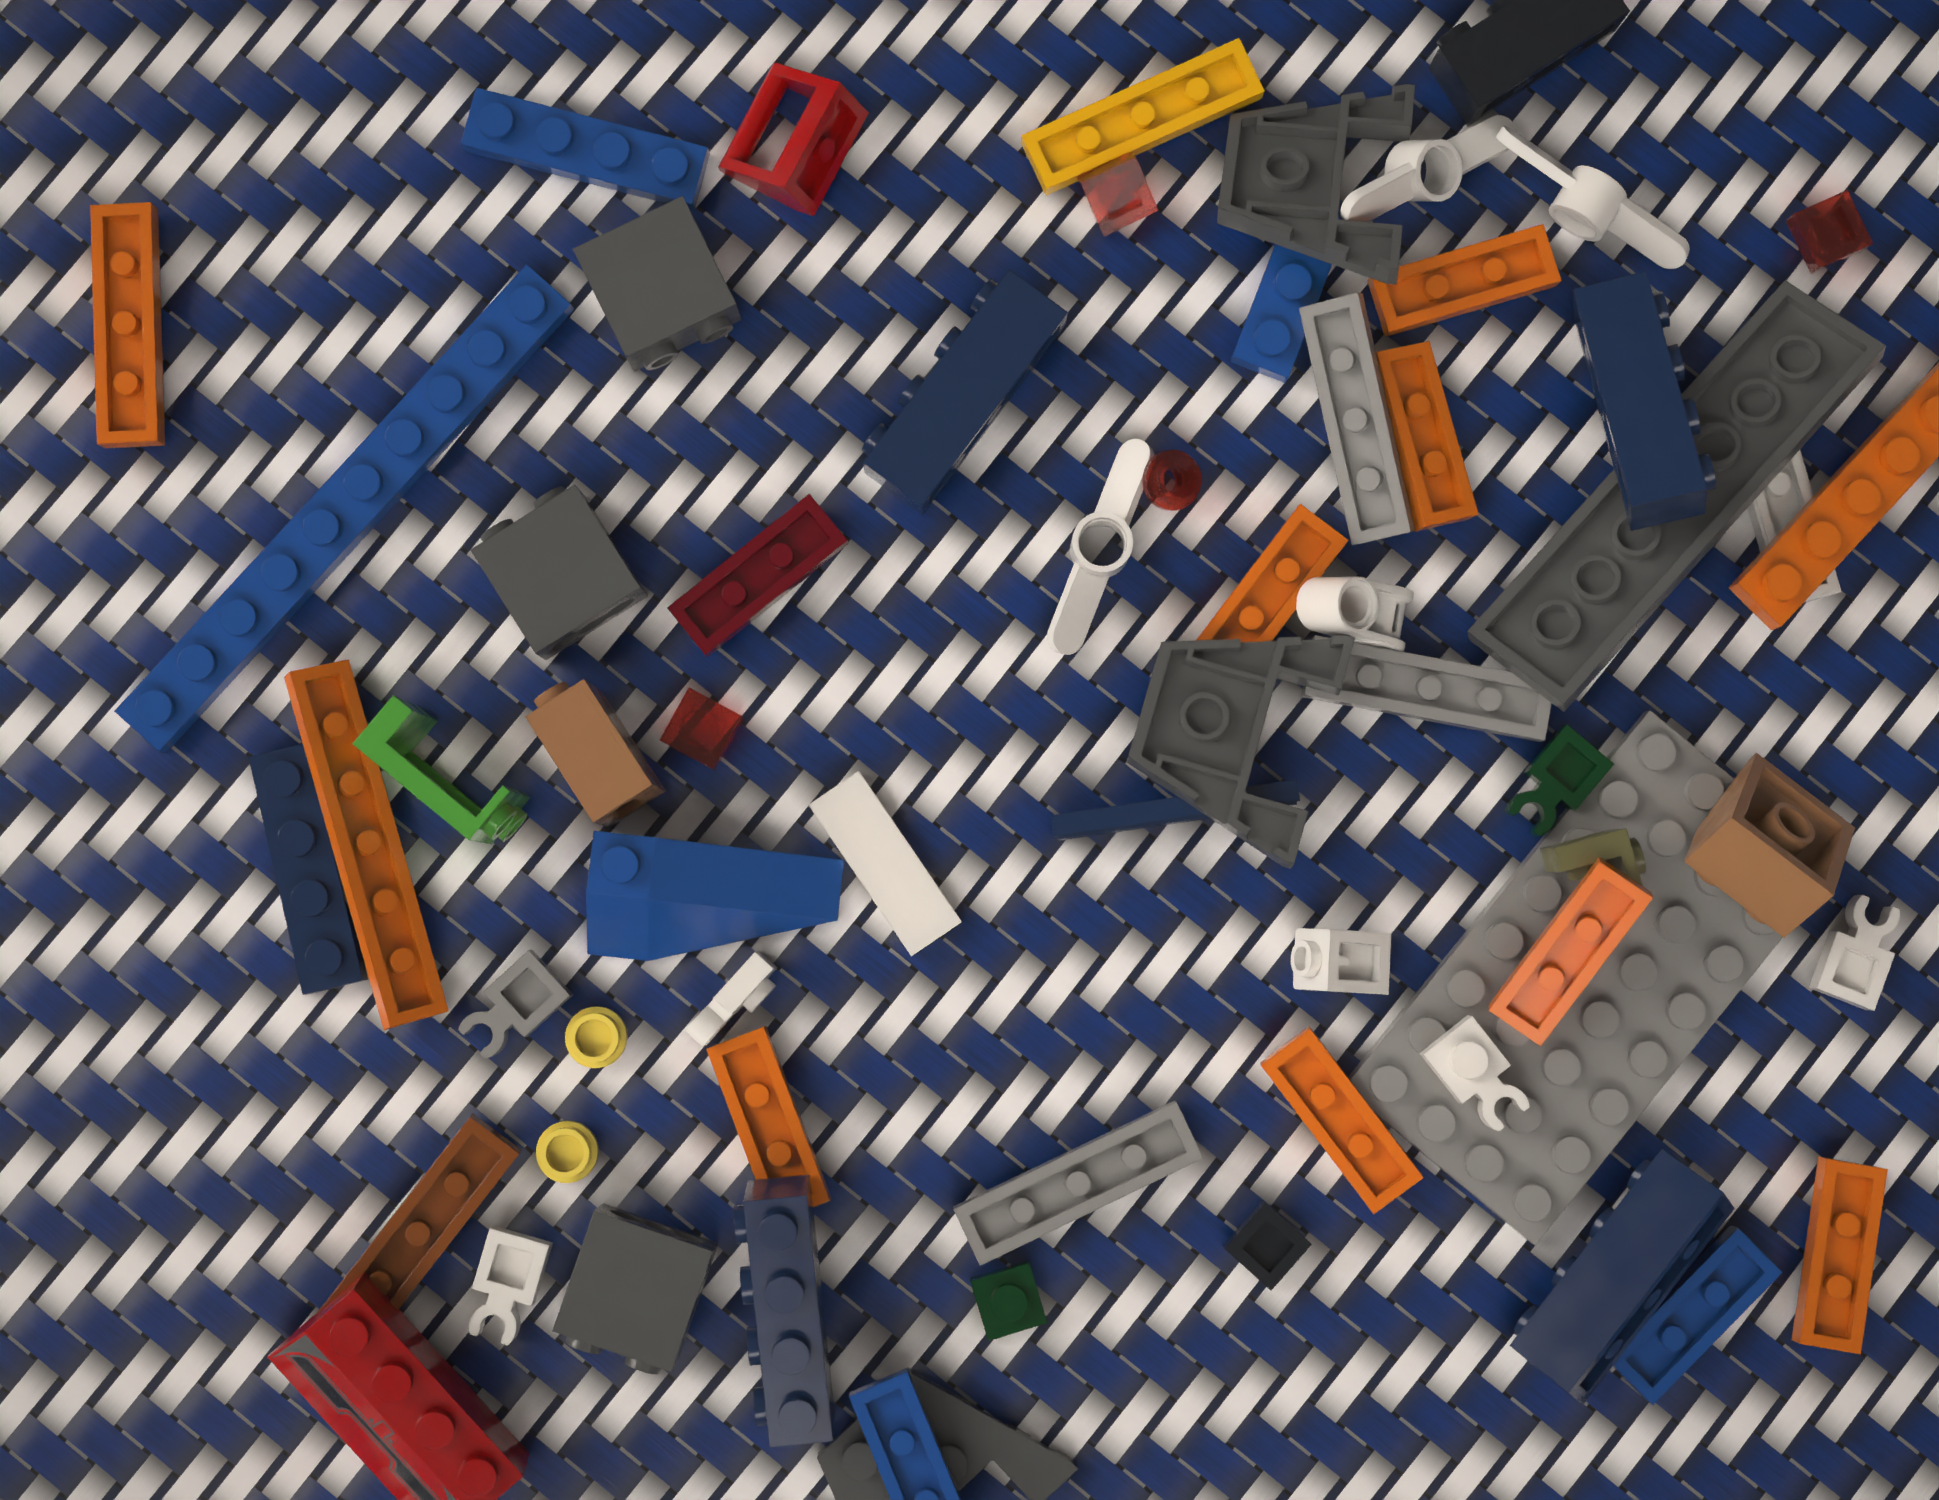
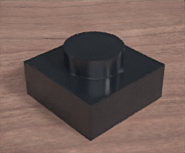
[1222,1200,1312,1291]

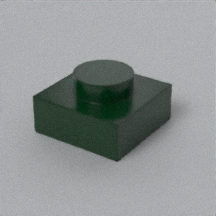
[970,1260,1047,1341]

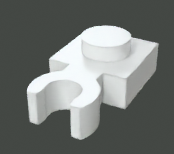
[1809,895,1900,1011]
[684,951,777,1047]
[1419,1015,1530,1131]
[469,1225,553,1345]

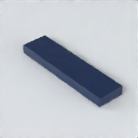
[1050,779,1300,841]

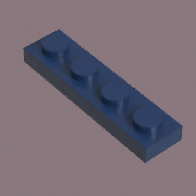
[248,744,368,995]

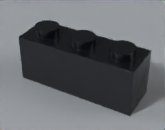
[1428,0,1630,127]

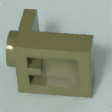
[1540,828,1646,886]

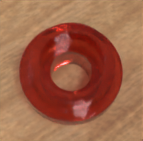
[1142,450,1202,511]

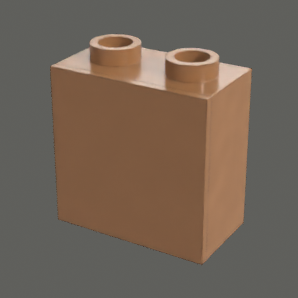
[525,679,666,828]

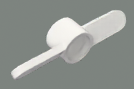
[1340,115,1518,222]
[1496,126,1690,269]
[1047,439,1155,655]

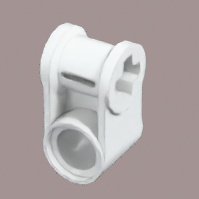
[1296,577,1414,652]

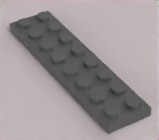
[1467,280,1886,712]

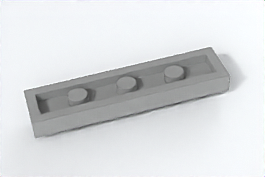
[1299,292,1415,545]
[1301,635,1552,742]
[953,1100,1203,1266]

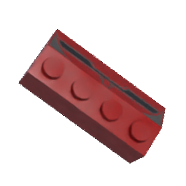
[267,1272,530,1500]

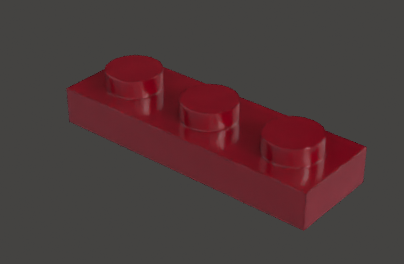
[667,494,848,658]

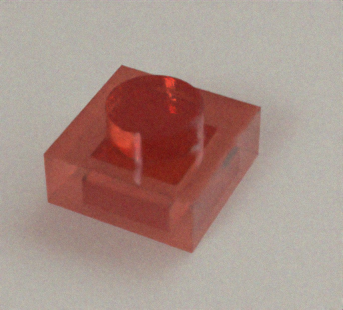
[1077,151,1159,237]
[1785,190,1873,274]
[660,687,744,771]

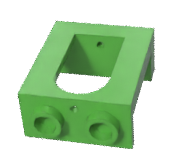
[352,695,530,845]

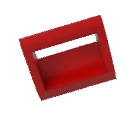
[718,63,869,217]

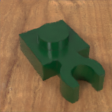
[1505,725,1614,837]

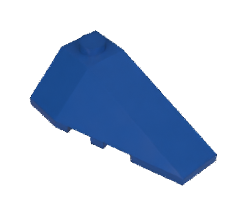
[586,831,845,961]

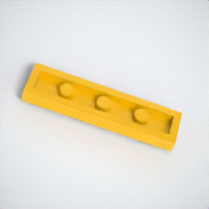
[1021,38,1265,196]

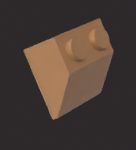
[1684,753,1855,938]

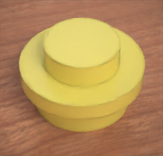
[565,1006,628,1068]
[536,1120,599,1183]

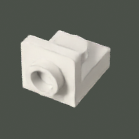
[1291,928,1391,995]

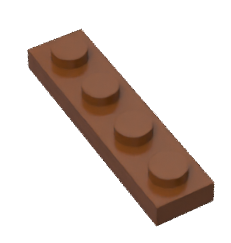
[316,1113,521,1314]

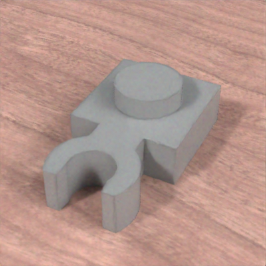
[458,950,573,1059]

